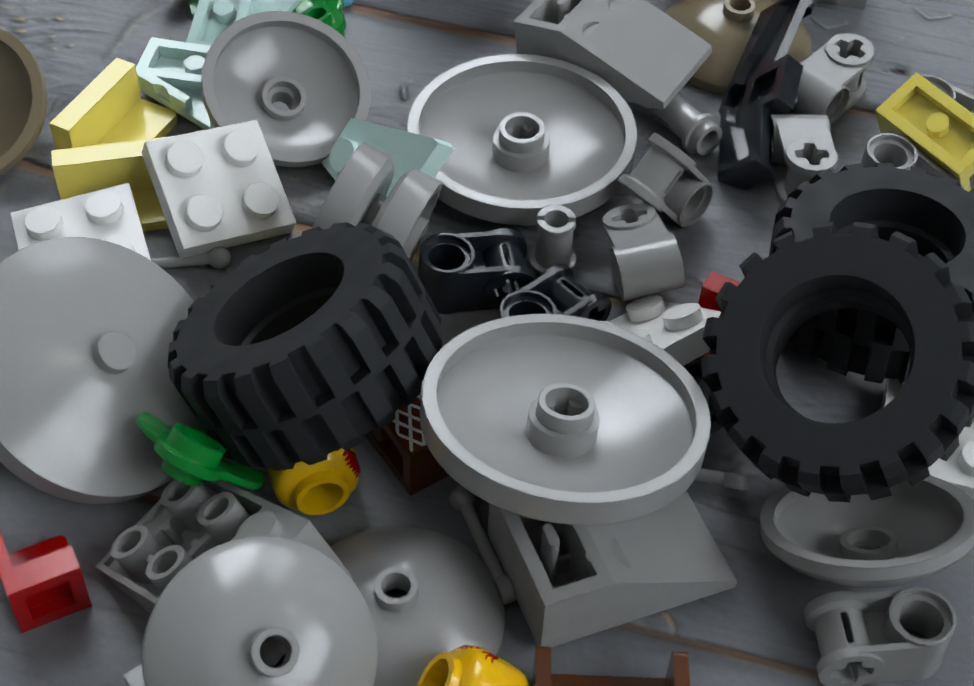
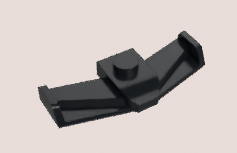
[717,0,815,190]

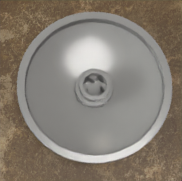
[407,54,637,226]
[0,237,208,504]
[420,314,711,525]

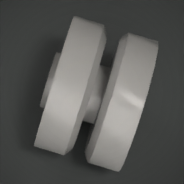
[311,142,442,262]

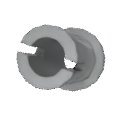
[654,94,723,155]
[529,205,577,277]

